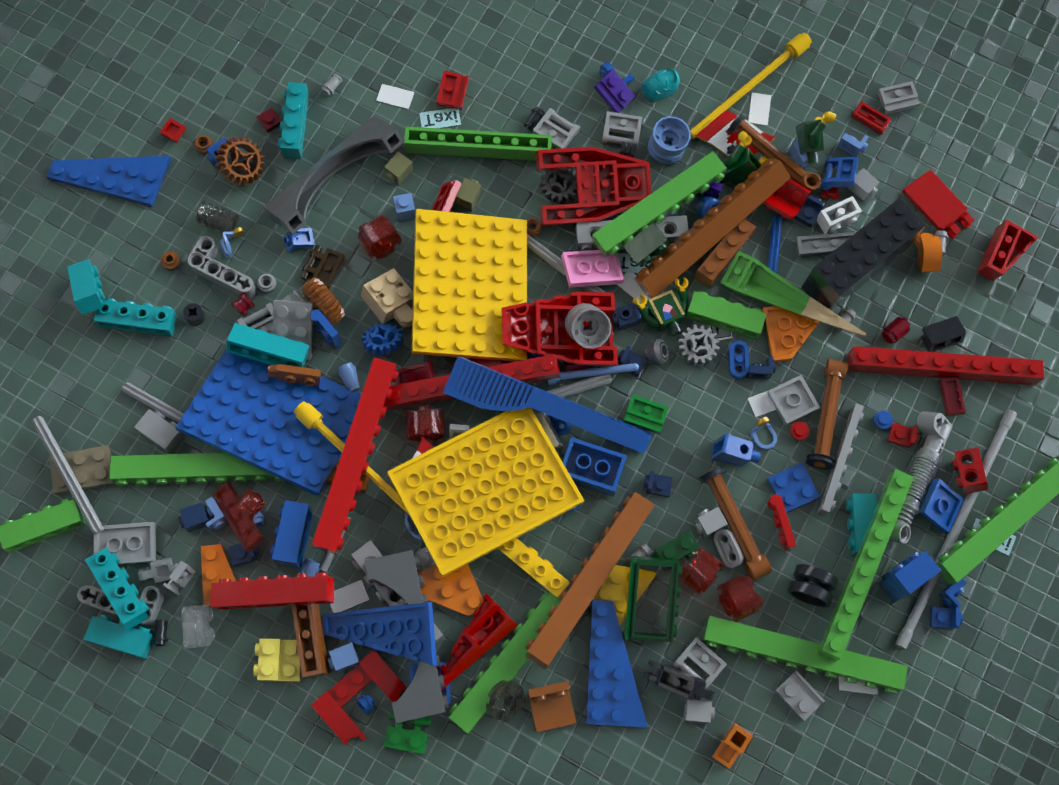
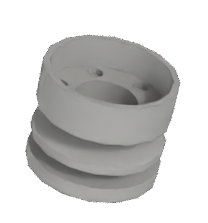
[565,303,611,348]

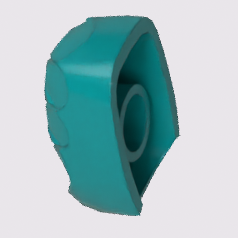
[641,68,680,102]

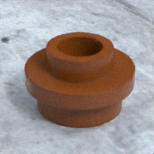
[195,135,213,153]
[527,218,542,236]
[161,251,180,270]

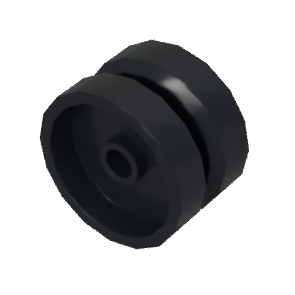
[787,564,839,608]

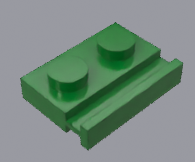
[623,395,669,434]

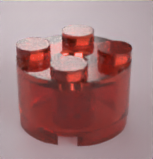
[358,215,401,259]
[405,406,445,442]
[680,548,725,596]
[717,575,763,622]

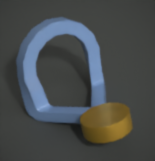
[220,227,244,258]
[750,417,777,450]

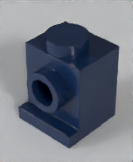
[612,302,642,331]

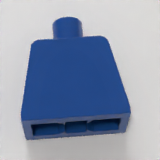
[711,434,761,466]

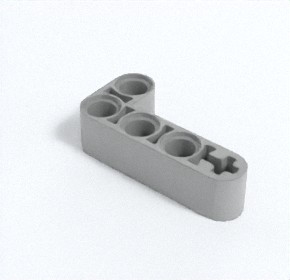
[188,236,257,298]
[77,585,165,626]

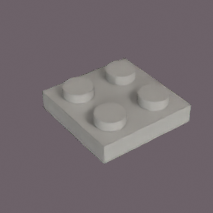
[767,375,820,426]

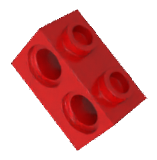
[952,447,988,495]

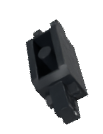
[643,660,715,701]

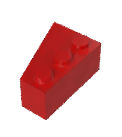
[977,220,1039,281]

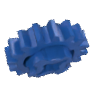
[361,322,404,356]

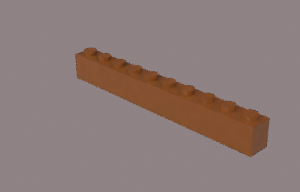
[634,158,791,298]
[525,492,655,670]

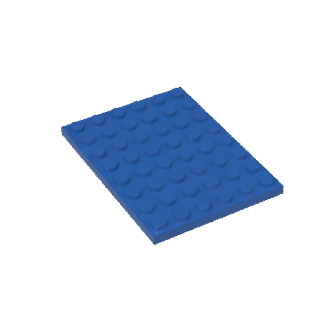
[176,350,361,496]

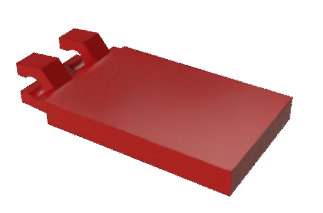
[902,169,975,239]

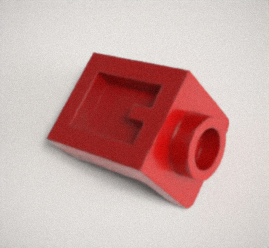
[887,423,920,448]

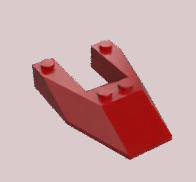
[535,147,652,227]

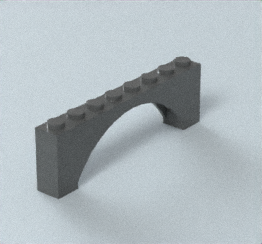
[263,116,404,235]
[365,550,449,724]

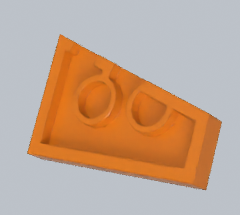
[201,544,236,607]

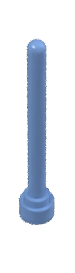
[548,363,639,385]

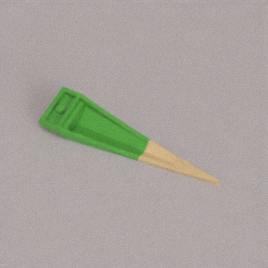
[721,251,866,336]

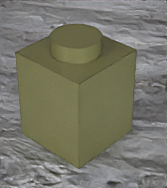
[384,151,413,185]
[455,178,482,211]

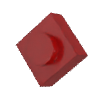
[160,118,187,144]

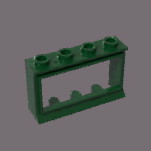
[622,556,682,643]

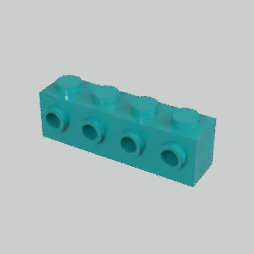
[278,82,309,159]
[93,298,178,337]
[226,323,309,367]
[85,547,149,631]

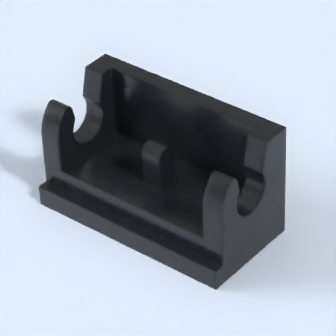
[921,316,967,352]

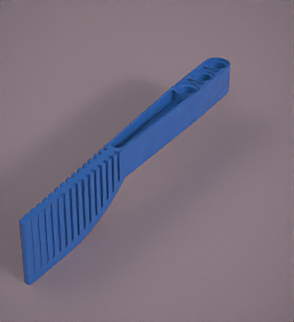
[443,356,652,453]

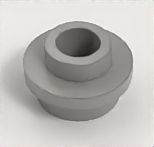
[257,274,277,292]

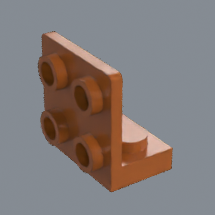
[528,681,576,732]

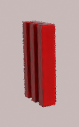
[851,101,892,135]

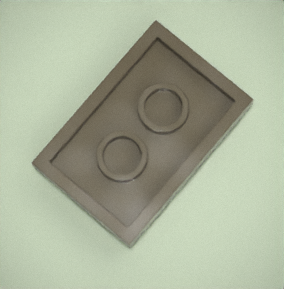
[49,445,114,495]

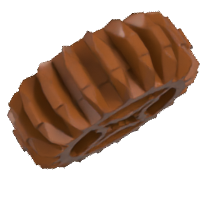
[215,136,265,186]
[301,277,345,326]

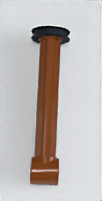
[726,112,821,195]
[806,358,848,469]
[698,466,772,581]

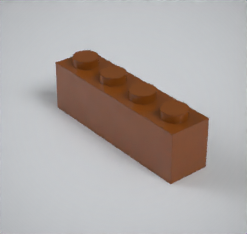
[695,218,756,289]
[292,604,330,678]

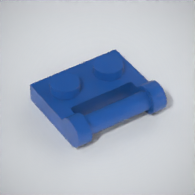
[821,157,858,190]
[310,310,342,350]

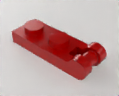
[767,494,797,551]

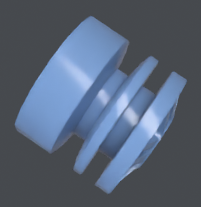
[647,116,691,165]

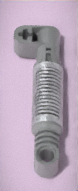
[889,411,953,543]

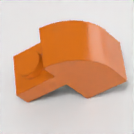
[914,233,942,272]
[712,723,753,769]

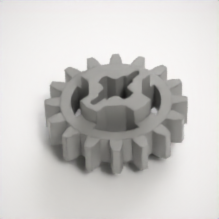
[678,325,720,366]

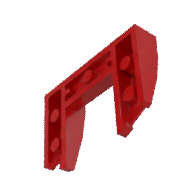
[311,650,407,745]

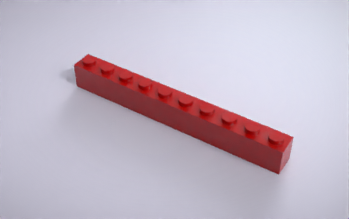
[848,346,1044,385]
[384,354,561,411]
[312,357,399,555]

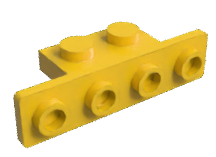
[497,538,569,598]

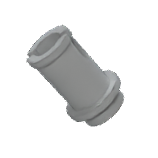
[321,74,343,97]
[934,231,949,255]
[834,307,856,332]
[627,543,652,563]

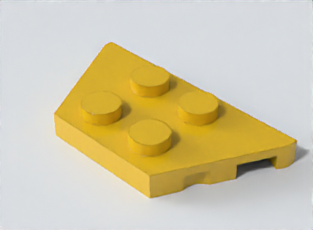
[593,565,657,626]

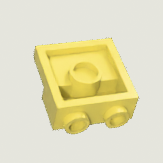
[254,639,301,682]

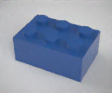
[563,437,627,497]
[270,500,314,570]
[879,551,941,603]

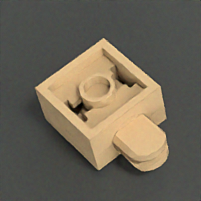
[361,268,413,327]

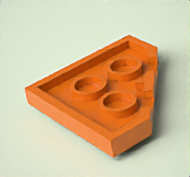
[762,301,820,362]
[418,564,484,617]

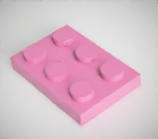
[561,250,624,288]

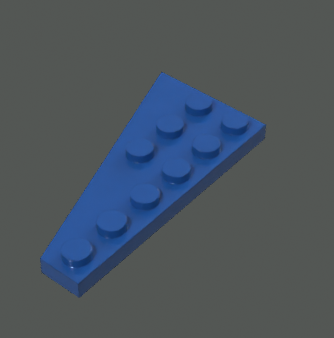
[46,156,171,207]
[586,600,648,728]
[322,602,437,666]

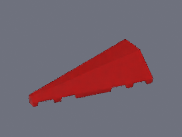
[440,593,518,690]

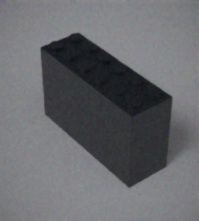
[802,197,926,310]

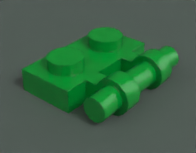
[383,711,431,754]

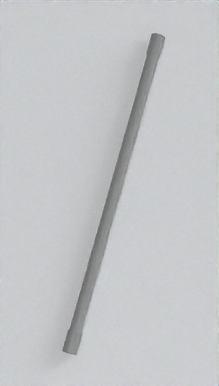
[894,409,1017,650]

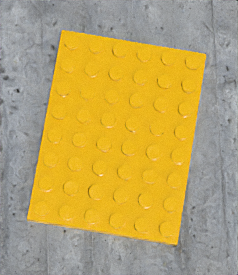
[412,209,527,362]
[387,407,584,577]

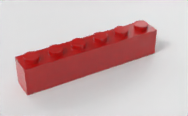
[210,573,334,610]

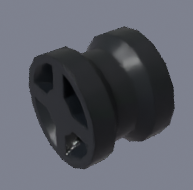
[619,141,637,158]
[183,303,205,326]

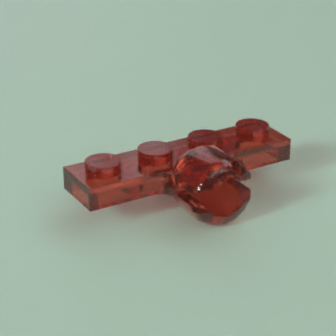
[212,482,265,552]

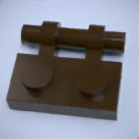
[300,245,345,289]

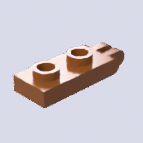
[268,364,321,386]

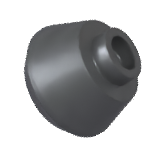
[645,339,669,364]

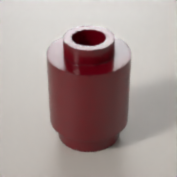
[881,317,910,344]

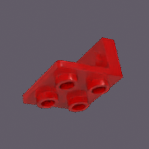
[762,179,811,220]

